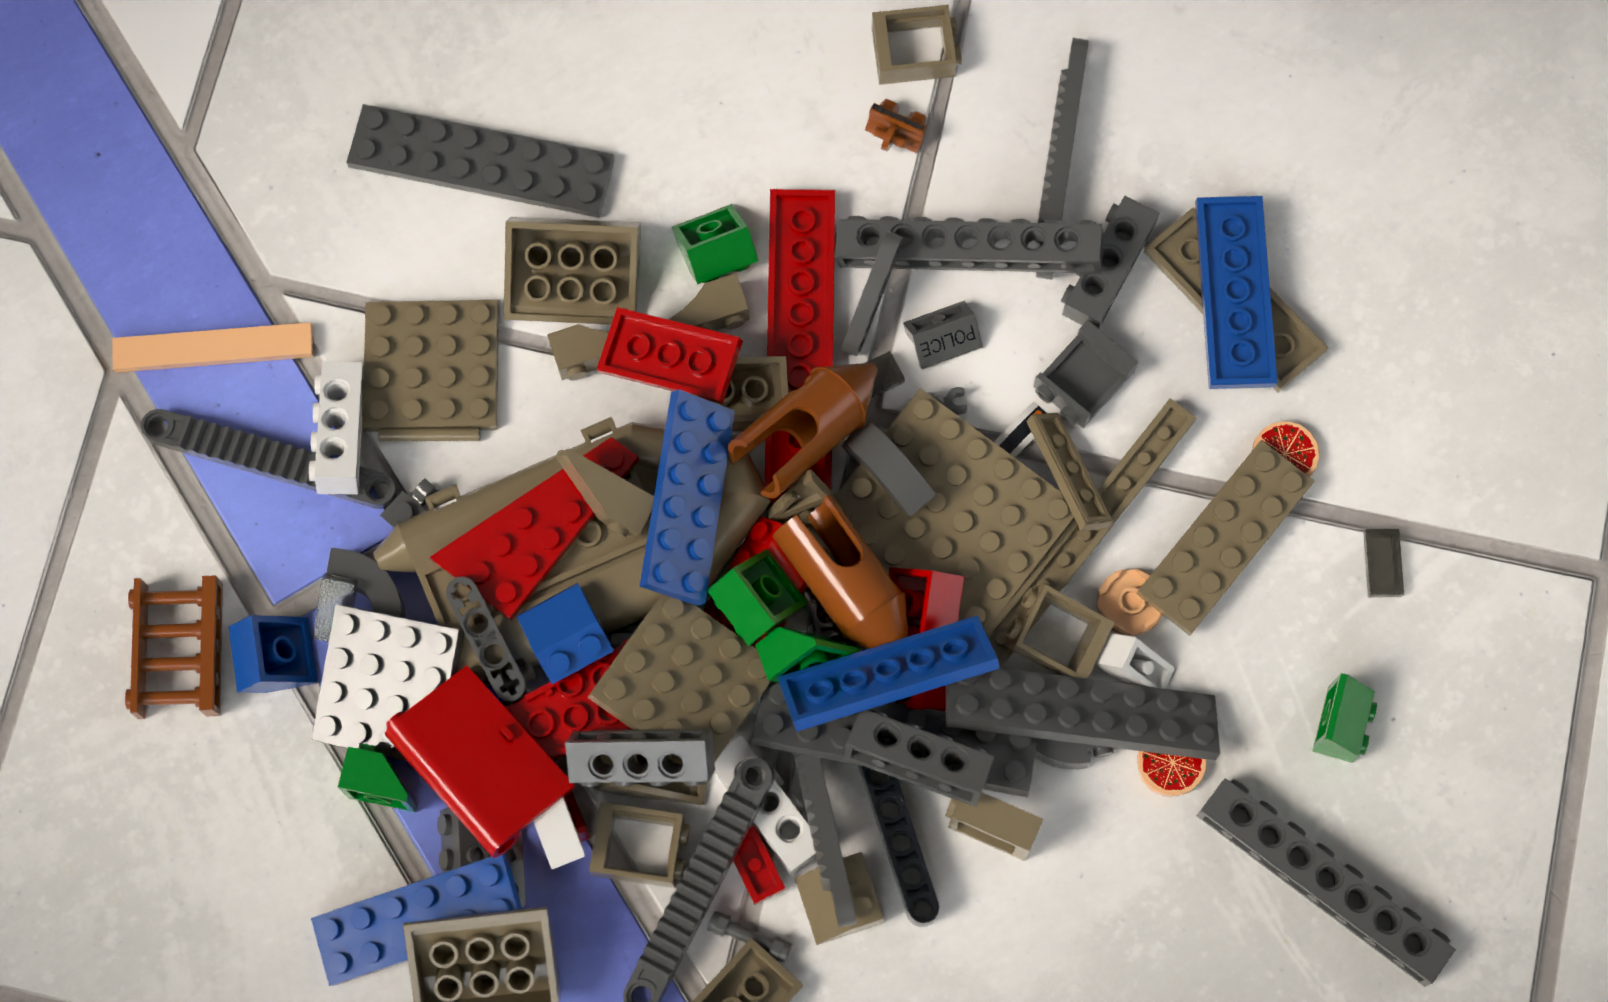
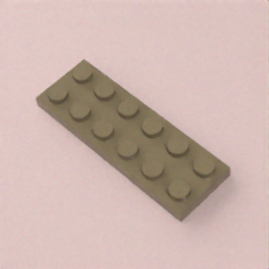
[1143,208,1328,393]
[1136,440,1315,636]

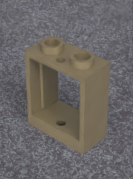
[871,4,962,85]
[1005,584,1115,679]
[945,792,1043,861]
[589,802,690,888]

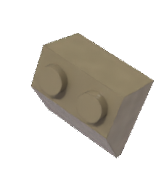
[795,851,884,945]

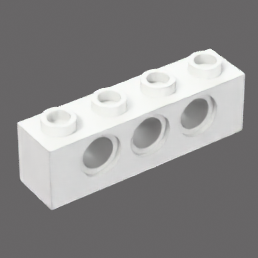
[309,362,364,494]
[714,735,816,876]

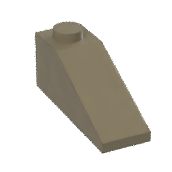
[555,449,654,538]

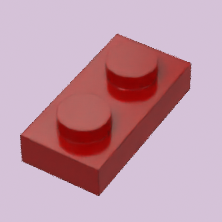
[733,826,786,905]

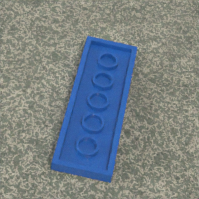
[1195,196,1278,389]
[639,389,735,606]
[778,615,1000,732]
[311,853,522,986]

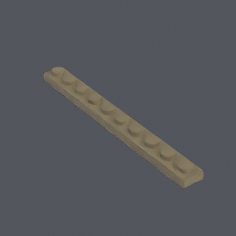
[985,398,1197,668]

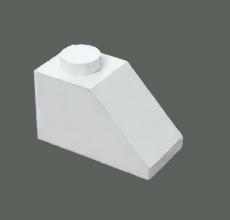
[1095,633,1175,689]

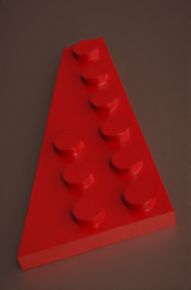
[429,437,639,621]
[500,638,632,759]

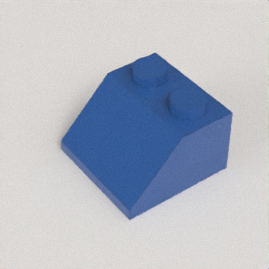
[517,583,614,684]
[228,615,318,693]

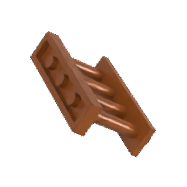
[125,575,223,719]

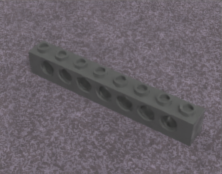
[835,216,1104,273]
[1196,778,1456,987]

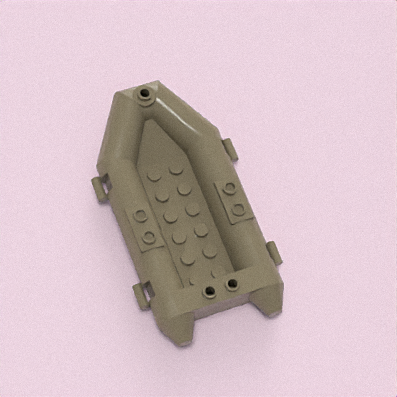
[373,417,771,691]

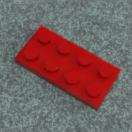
[596,307,743,404]

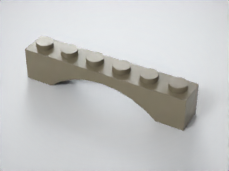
[547,273,749,381]

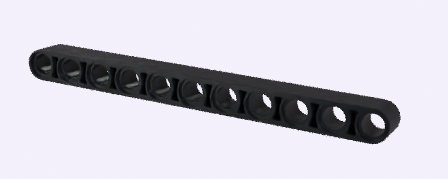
[802,586,939,927]

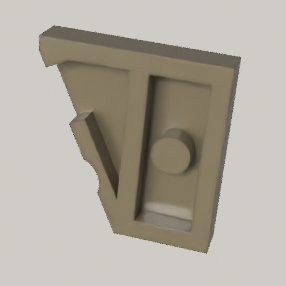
[768,469,844,528]

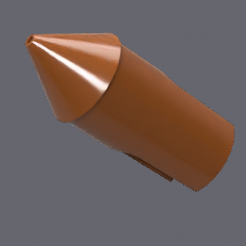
[728,363,878,498]
[772,494,909,649]

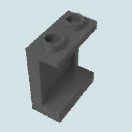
[1033,320,1138,429]

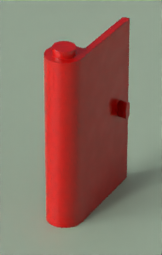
[385,665,575,858]

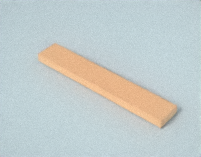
[112,322,314,373]

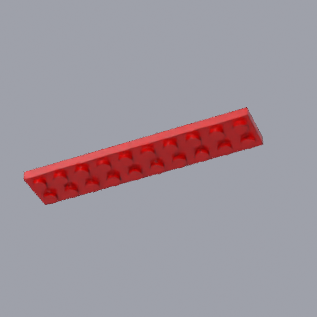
[764,189,835,506]

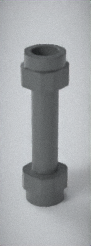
[707,911,792,963]

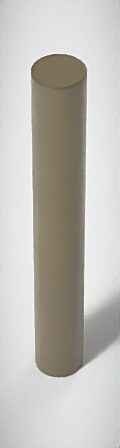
[378,428,480,442]

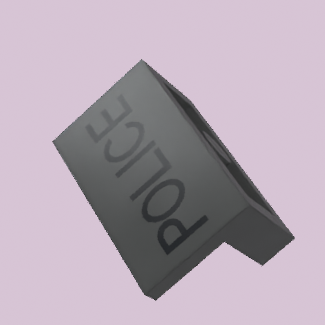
[903,301,983,369]

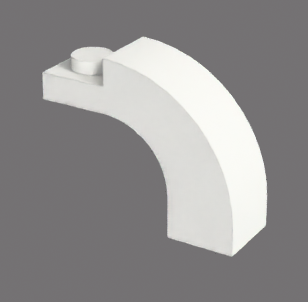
[533,797,585,869]

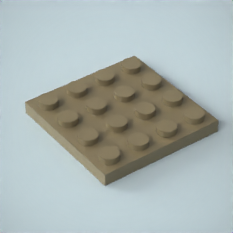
[362,300,499,432]
[587,594,770,764]

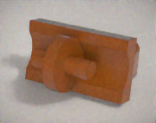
[865,99,927,153]

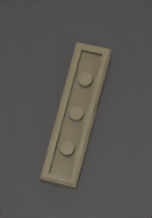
[1026,413,1113,531]

